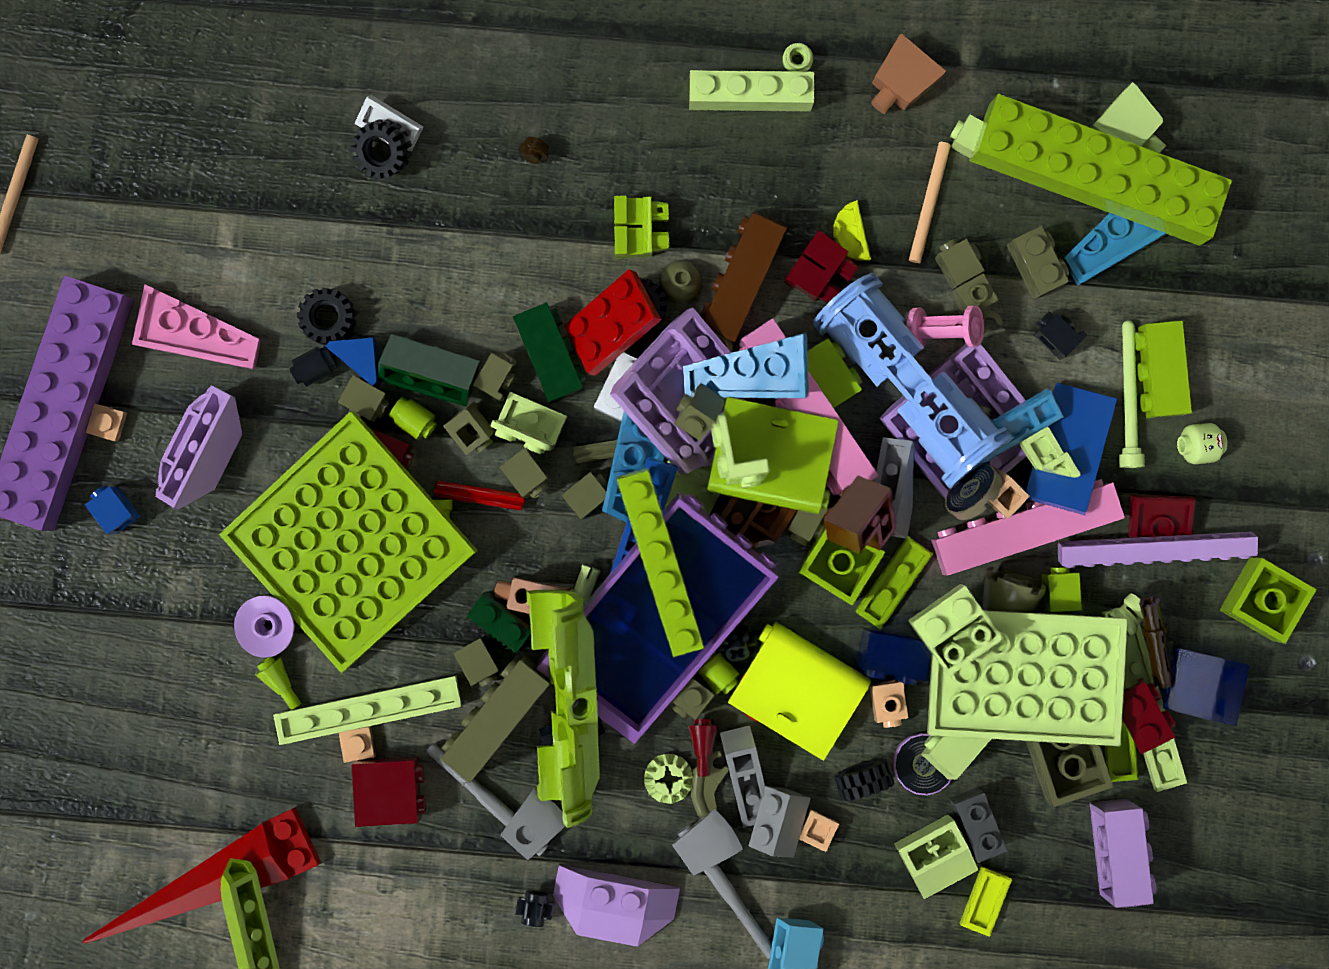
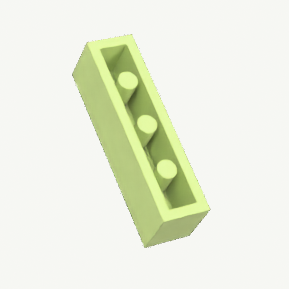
[689,70,814,111]

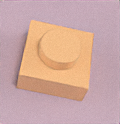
[85,403,127,442]
[339,726,376,763]
[799,809,839,852]

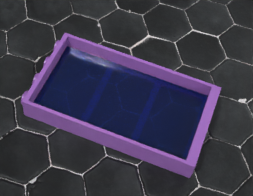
[536,491,778,744]

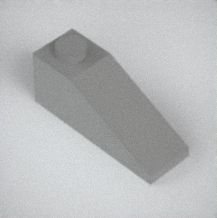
[874,437,914,539]
[720,725,765,828]

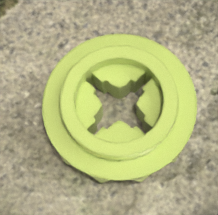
[644,754,693,804]

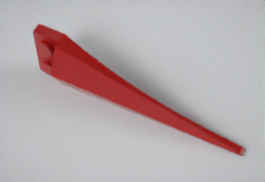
[82,807,321,944]

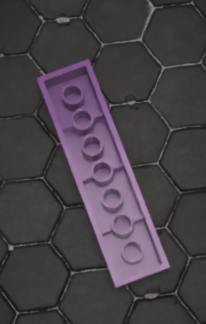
[0,275,134,531]

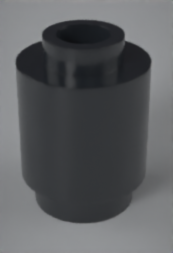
[289,346,338,387]

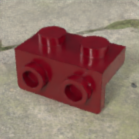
[1122,677,1176,754]

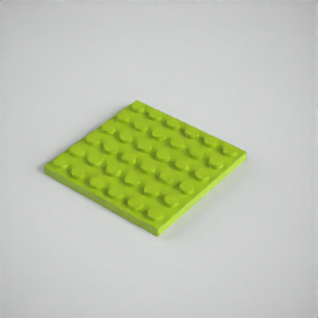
[219,411,478,673]

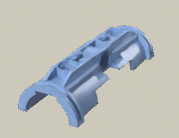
[813,273,1014,490]

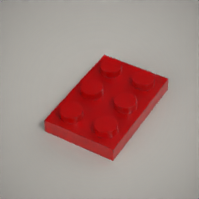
[564,269,662,376]

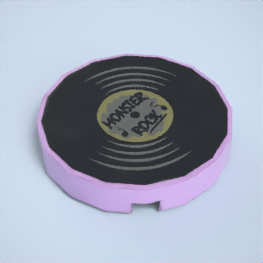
[893,733,951,796]

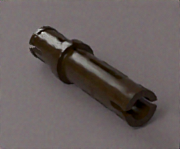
[1139,597,1174,688]

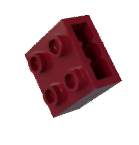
[351,756,426,827]

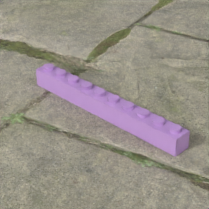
[1058,532,1258,568]

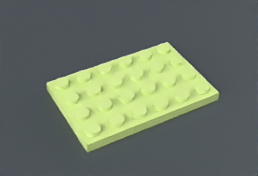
[927,610,1127,746]

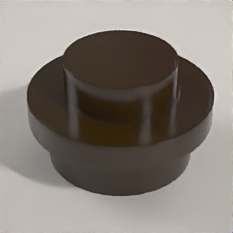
[519,137,549,164]

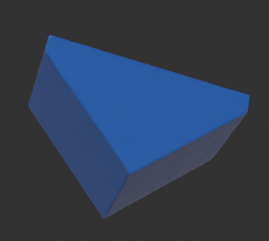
[326,338,381,388]

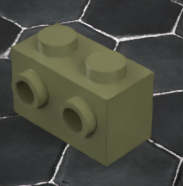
[1007,226,1069,300]

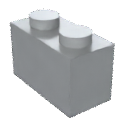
[749,786,810,858]

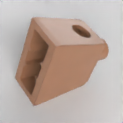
[871,34,946,114]
[494,578,572,614]

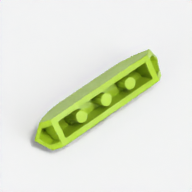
[221,858,280,969]

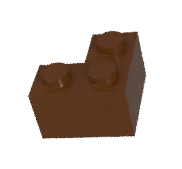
[824,475,896,554]

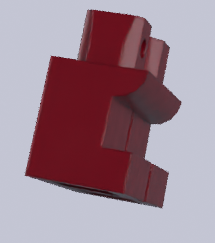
[784,230,859,303]

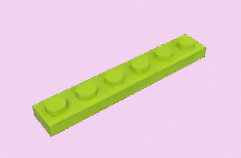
[617,468,704,657]

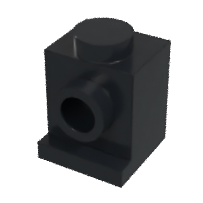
[1033,311,1087,360]

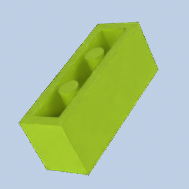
[1135,321,1192,419]

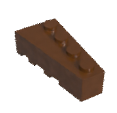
[700,210,788,342]

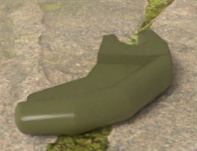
[691,749,729,818]

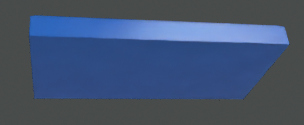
[1025,382,1117,515]

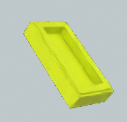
[960,866,1012,937]

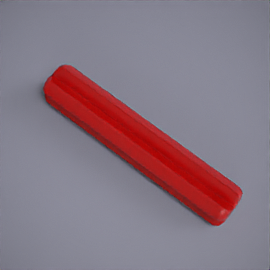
[434,481,525,510]

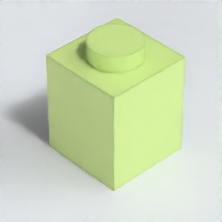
[950,115,984,158]

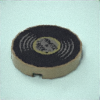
[945,464,1002,520]

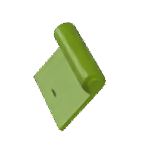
[707,397,839,514]

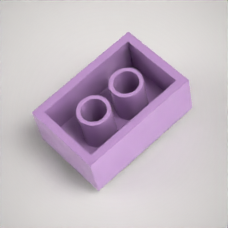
[1089,799,1156,908]

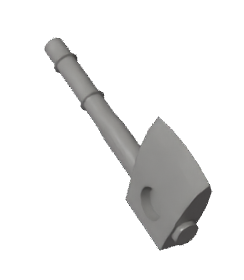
[426,743,565,860]
[672,809,772,959]

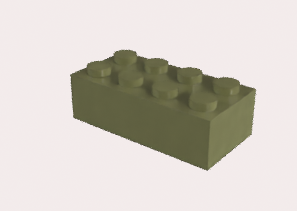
[440,656,551,783]
[1026,741,1113,807]

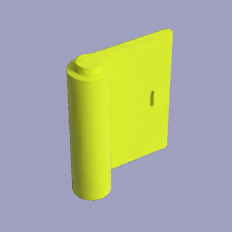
[728,622,871,761]

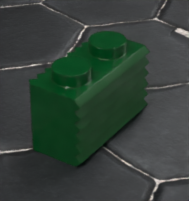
[467,591,531,653]

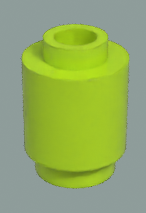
[389,397,437,440]
[697,651,739,694]

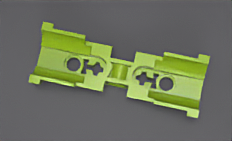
[527,589,600,828]

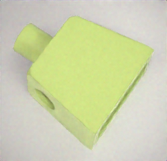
[1091,82,1166,153]

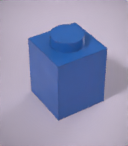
[85,485,141,535]

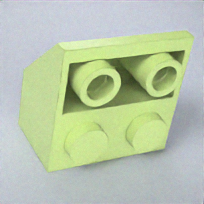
[908,584,1003,676]
[894,815,978,899]

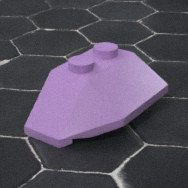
[155,386,242,509]
[553,864,680,947]

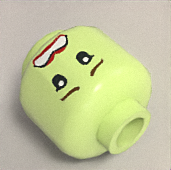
[1177,423,1227,464]

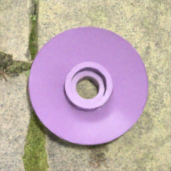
[234,595,295,657]

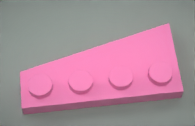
[132,285,262,370]

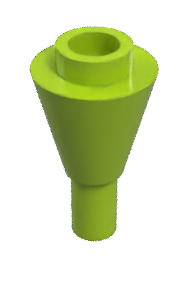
[255,656,301,710]

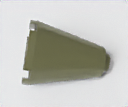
[982,567,1047,613]

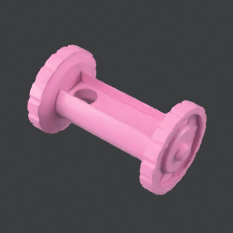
[906,305,984,347]

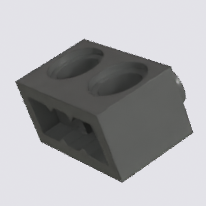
[949,787,1007,863]

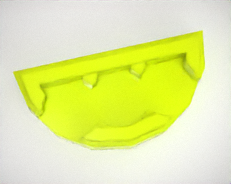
[833,200,871,261]

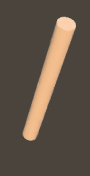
[0,134,39,254]
[909,142,951,263]

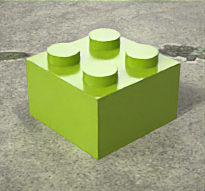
[797,526,885,605]
[1219,557,1317,644]

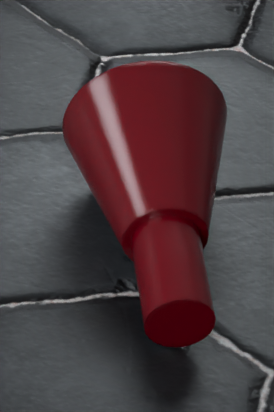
[688,719,719,777]

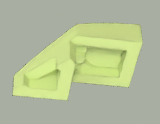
[1019,427,1081,478]

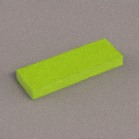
[854,536,933,629]

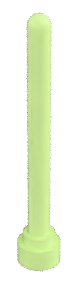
[1119,320,1145,468]

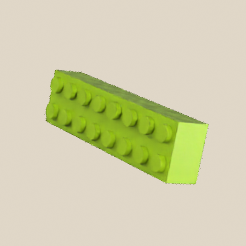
[970,94,1232,246]

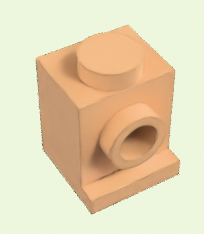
[869,679,908,728]

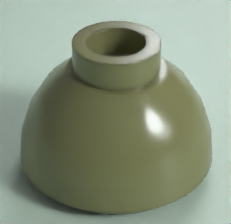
[660,260,702,303]

